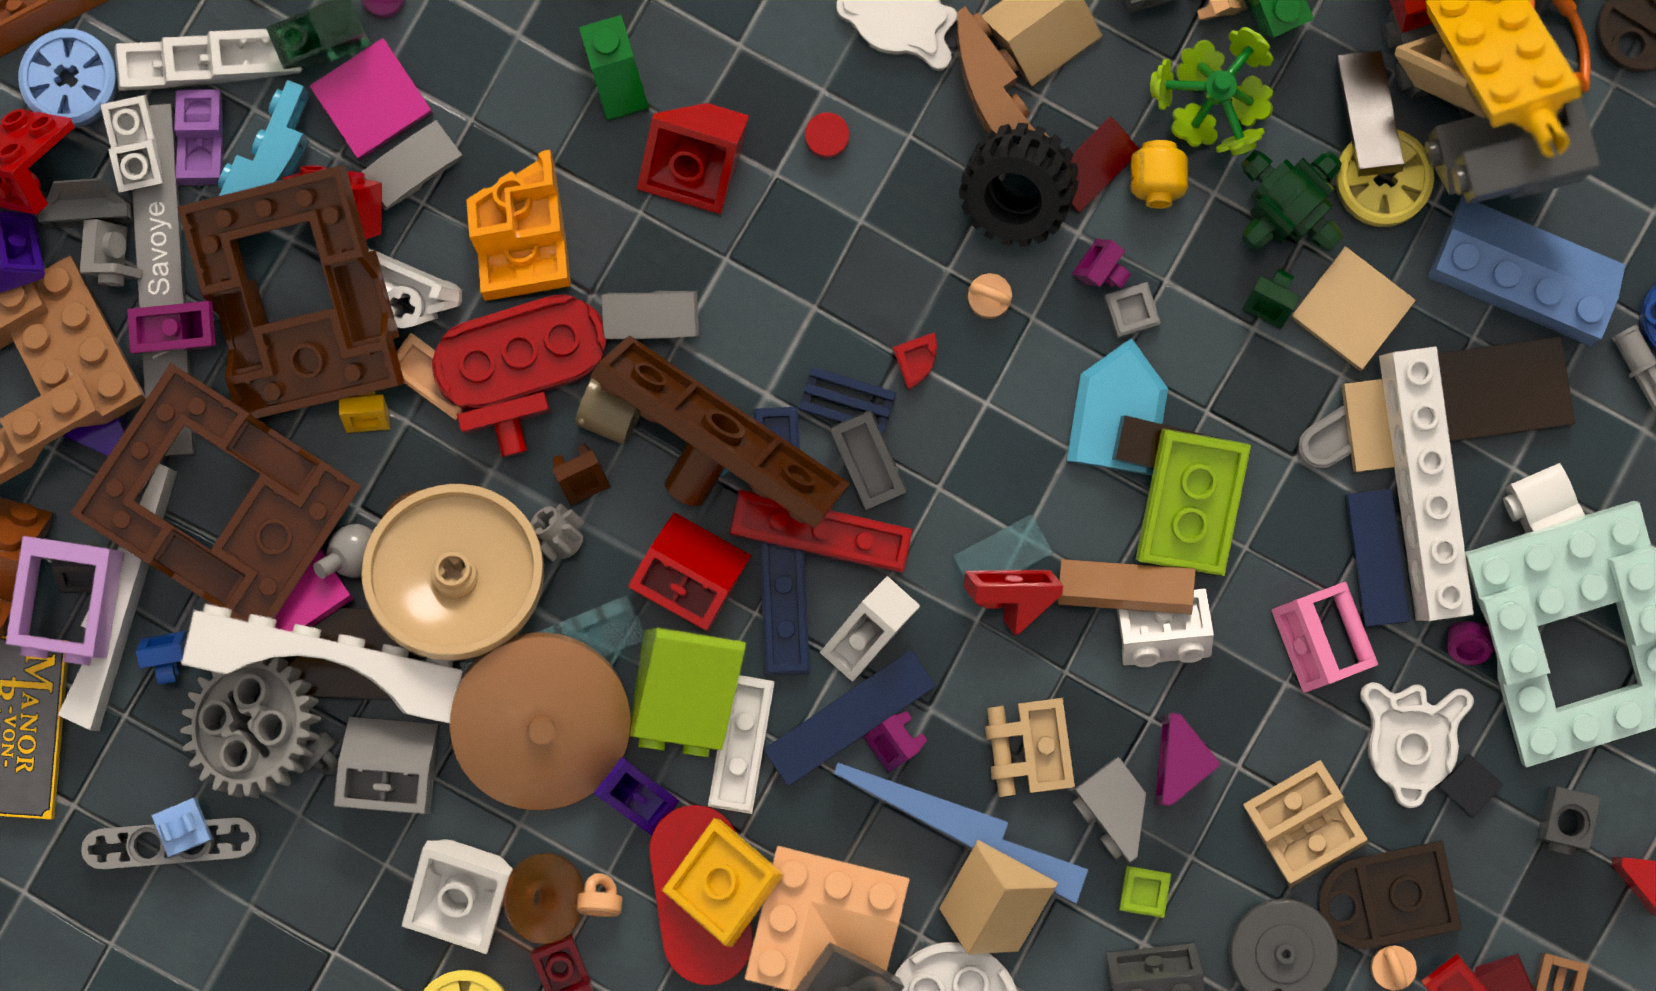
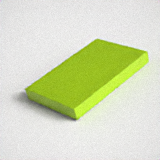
[1136,428,1251,576]

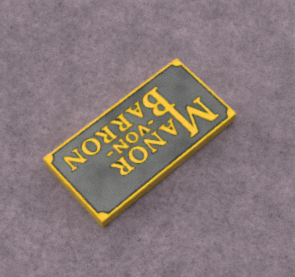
[0,636,68,819]

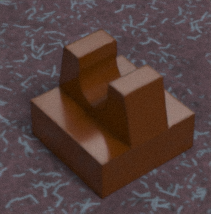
[552,443,611,506]

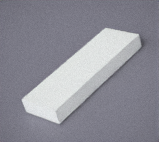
[708,675,775,814]

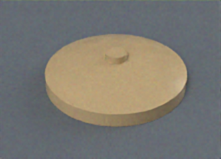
[362,484,544,660]

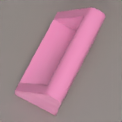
[1271,582,1379,693]

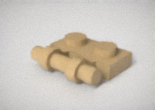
[985,698,1075,797]

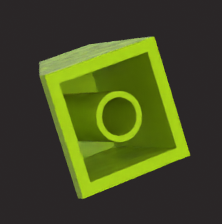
[629,628,746,758]

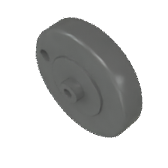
[1228,899,1339,991]

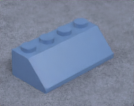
[1427,196,1625,346]

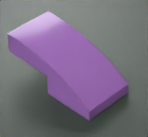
[174,90,223,186]

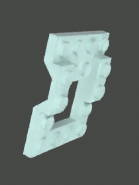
[1465,501,1656,768]

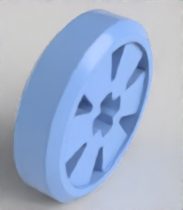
[18,29,118,127]

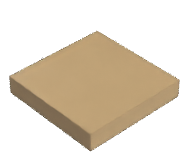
[1290,246,1416,371]
[1341,379,1395,473]

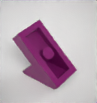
[127,301,216,354]

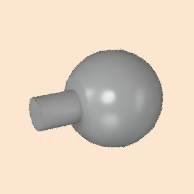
[313,524,373,579]

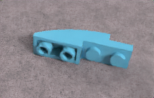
[218,80,310,196]

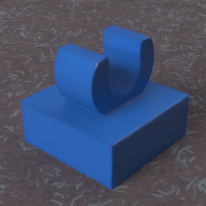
[135,631,187,685]

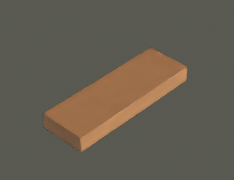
[1058,559,1196,614]

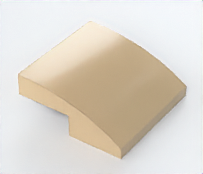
[1243,760,1368,888]

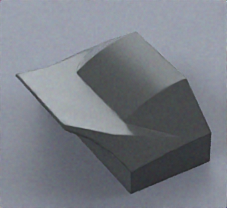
[38,178,134,229]

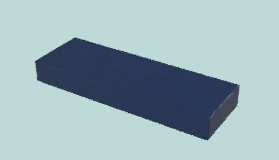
[1345,489,1410,627]

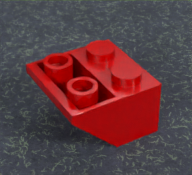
[628,512,752,633]

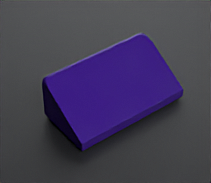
[0,211,45,293]

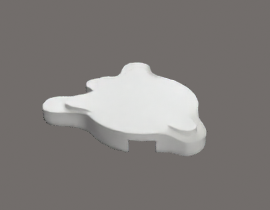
[837,0,957,71]
[1360,682,1474,808]

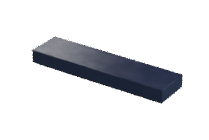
[763,649,936,787]

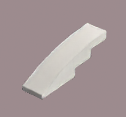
[114,28,302,91]

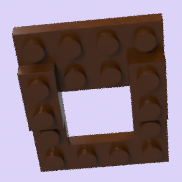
[177,164,405,418]
[70,363,362,622]

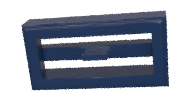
[798,366,896,435]

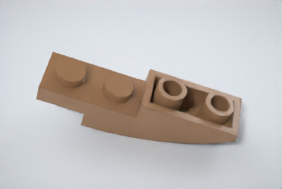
[956,6,1049,137]

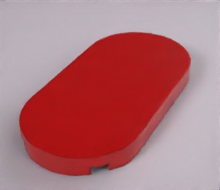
[432,294,606,410]
[650,805,753,985]

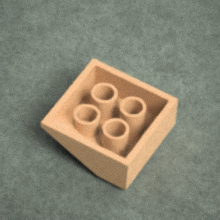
[745,846,909,991]

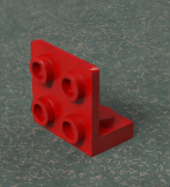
[0,109,75,215]

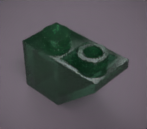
[266,0,372,69]

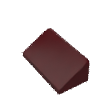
[1070,116,1139,214]

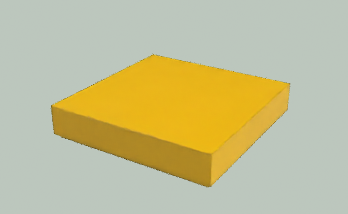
[662,818,785,947]

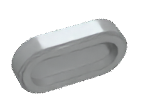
[1298,405,1352,469]

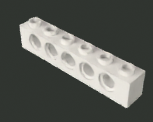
[1379,347,1474,621]

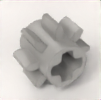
[530,504,584,562]

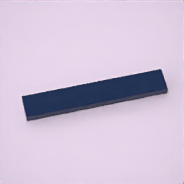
[753,407,810,675]

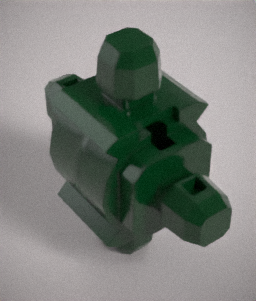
[1241,150,1343,252]

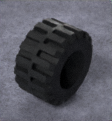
[959,123,1079,247]

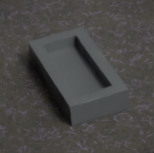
[830,410,907,510]

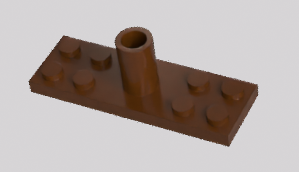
[590,335,850,528]

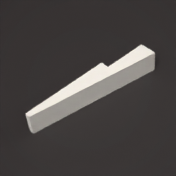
[58,464,177,731]

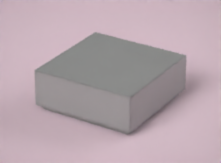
[1104,282,1161,339]

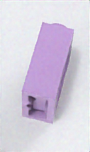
[6,536,124,665]

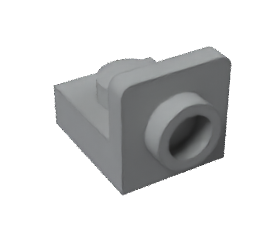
[80,219,142,287]

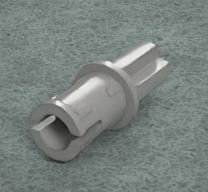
[1611,324,1656,412]

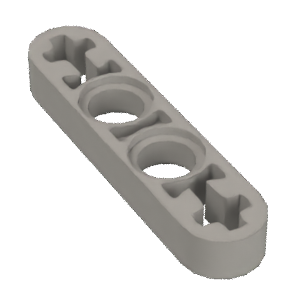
[81,818,260,869]

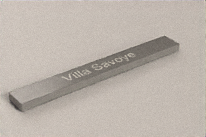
[132,104,196,457]

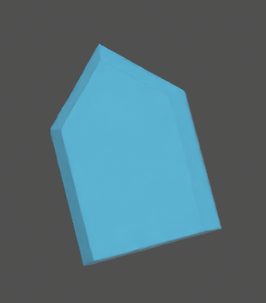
[1066,338,1168,476]

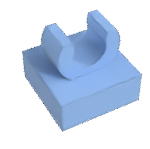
[151,798,213,857]

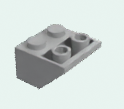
[334,717,439,814]

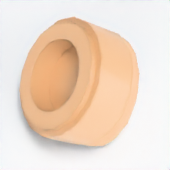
[967,273,1012,319]
[577,873,623,917]
[1370,945,1417,991]

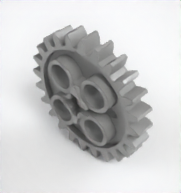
[180,657,321,798]

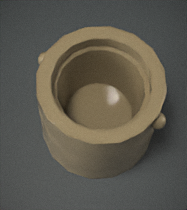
[574,378,640,445]

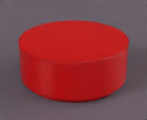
[805,112,849,159]

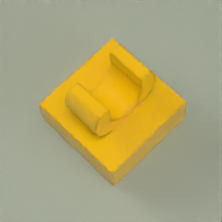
[339,391,390,433]

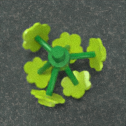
[1149,27,1274,156]

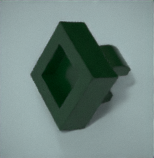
[1242,269,1300,329]

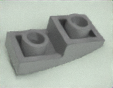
[361,120,462,211]
[602,291,699,339]

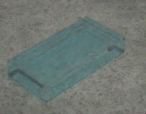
[953,514,1053,577]

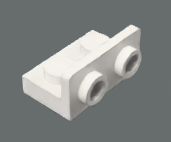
[1117,589,1214,667]

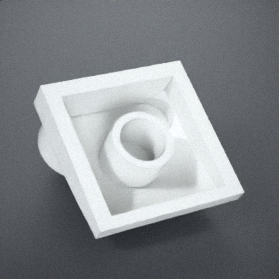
[402,839,513,954]

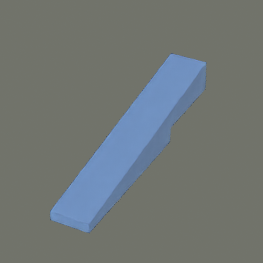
[834,763,1088,904]

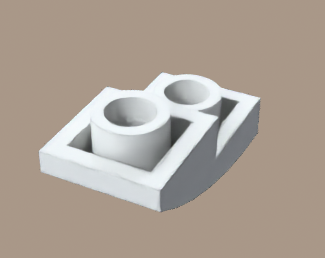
[100,95,163,192]

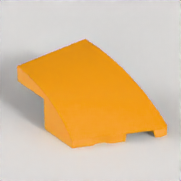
[467,150,571,301]

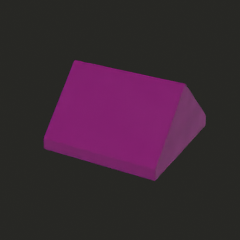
[1154,713,1221,806]

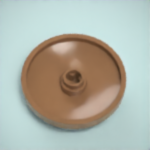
[449,632,631,810]

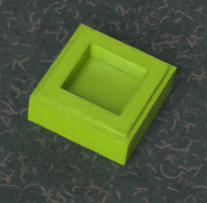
[1119,866,1171,918]

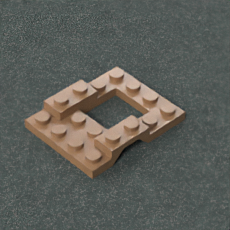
[0,255,147,484]

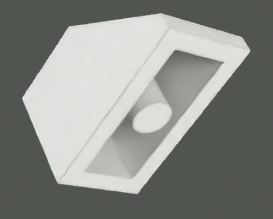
[820,576,920,682]

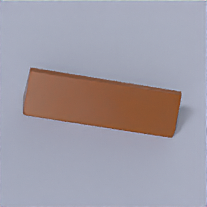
[0,0,108,57]

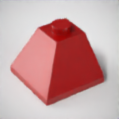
[637,103,749,214]

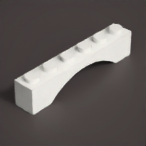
[181,604,463,723]

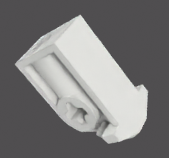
[368,248,462,328]

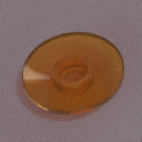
[504,853,584,944]

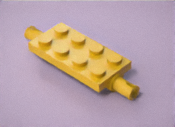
[1426,0,1581,157]

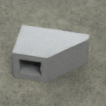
[1072,757,1146,862]

